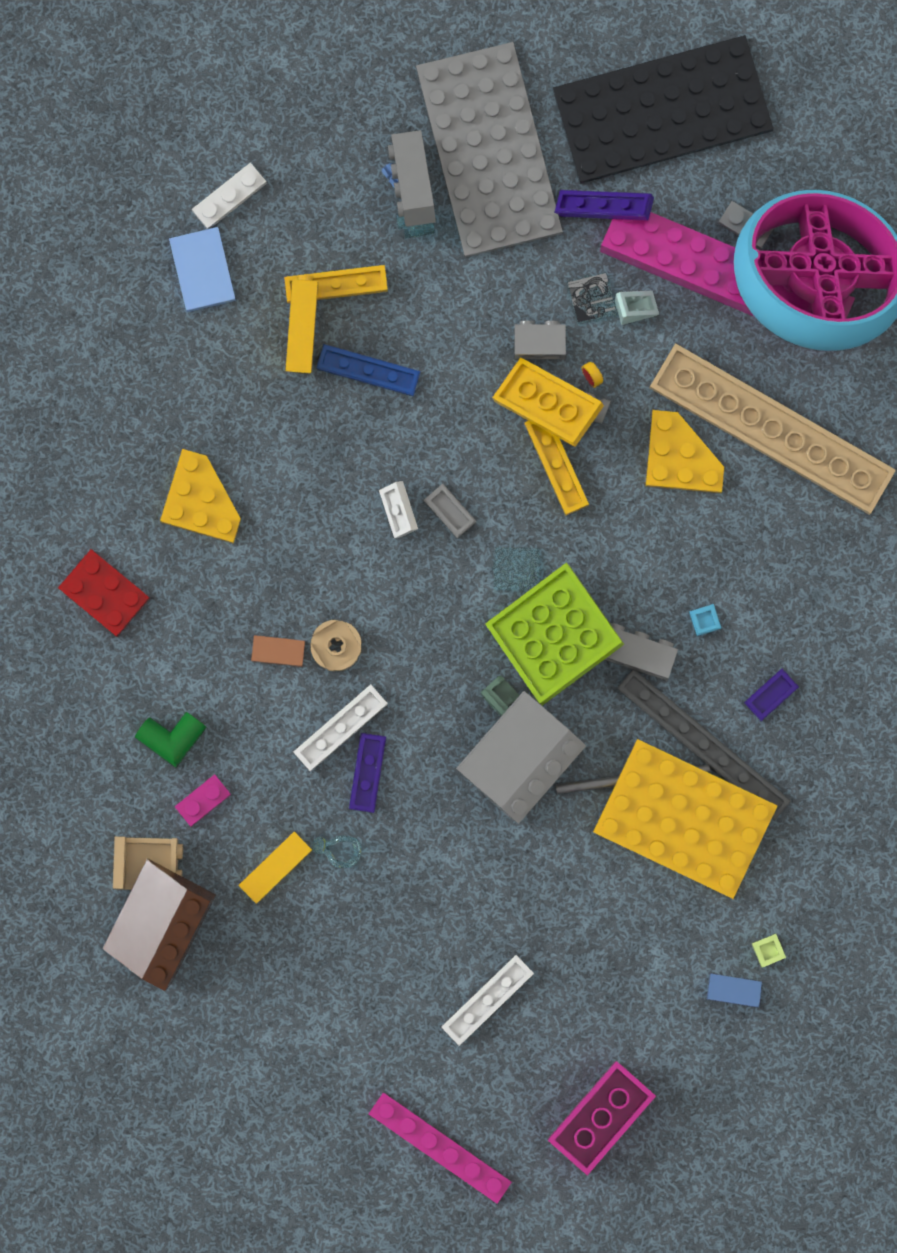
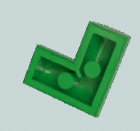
[135,712,207,768]

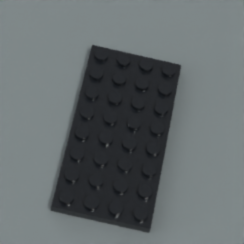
[553,35,774,184]

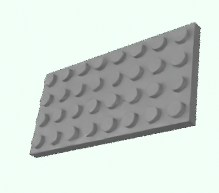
[416,42,563,258]

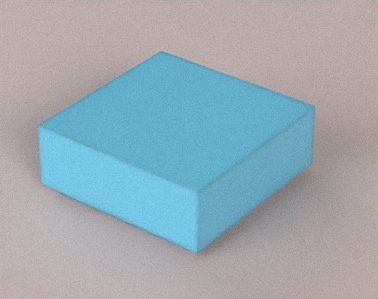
[689,604,721,636]

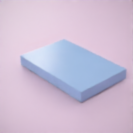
[169,227,236,312]

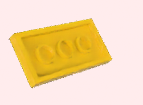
[492,357,604,447]

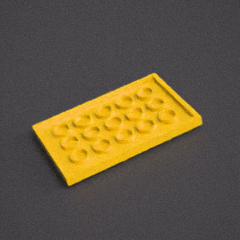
[593,739,777,899]

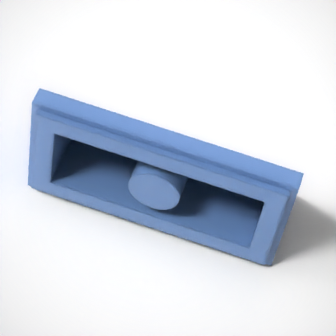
[707,974,762,1007]

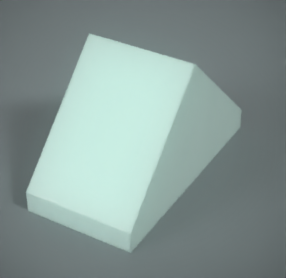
[615,291,659,325]

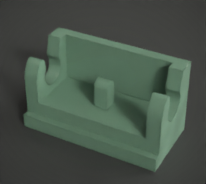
[480,676,520,716]

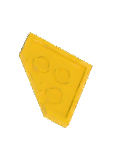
[646,410,724,493]
[160,449,241,544]

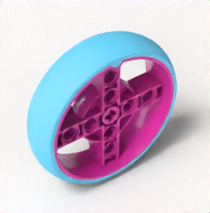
[734,190,897,351]

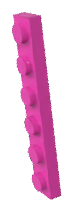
[369,1092,512,1204]

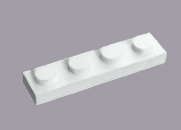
[293,685,388,772]
[442,955,534,1046]

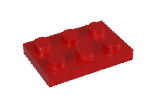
[58,549,150,637]

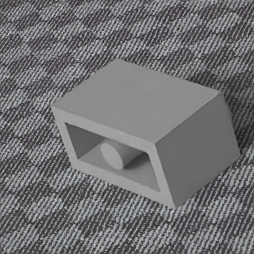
[514,321,566,359]

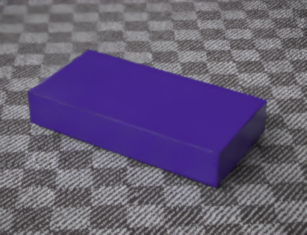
[744,669,799,721]

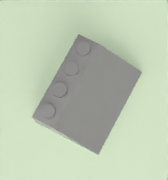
[456,691,586,824]

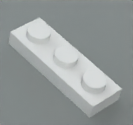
[192,163,267,229]

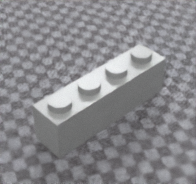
[388,130,436,227]
[604,623,678,681]

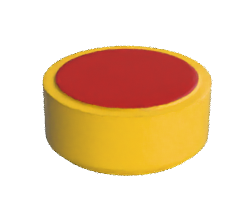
[581,362,603,388]

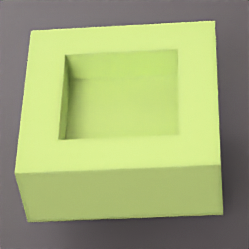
[752,934,786,968]

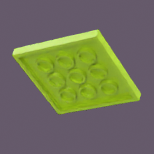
[485,563,625,706]

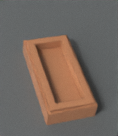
[251,635,305,667]

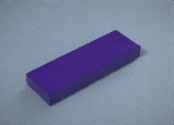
[349,733,386,813]

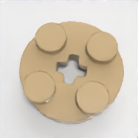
[310,620,361,671]

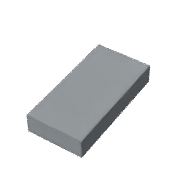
[424,484,476,539]

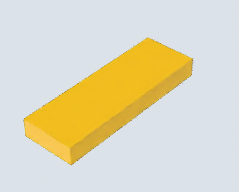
[239,832,312,904]

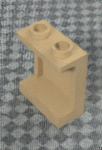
[113,837,183,890]

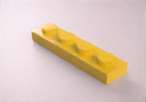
[284,265,388,304]
[524,421,589,516]

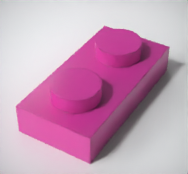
[175,774,231,827]

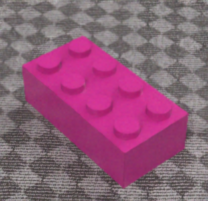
[547,1061,656,1175]

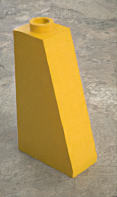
[286,275,318,373]

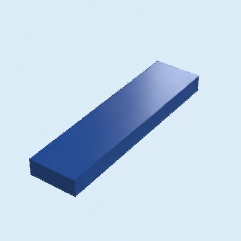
[316,344,421,397]

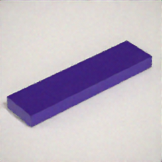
[554,190,654,221]

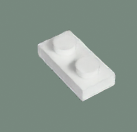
[379,481,418,538]

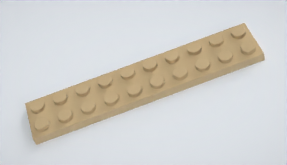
[650,343,896,515]

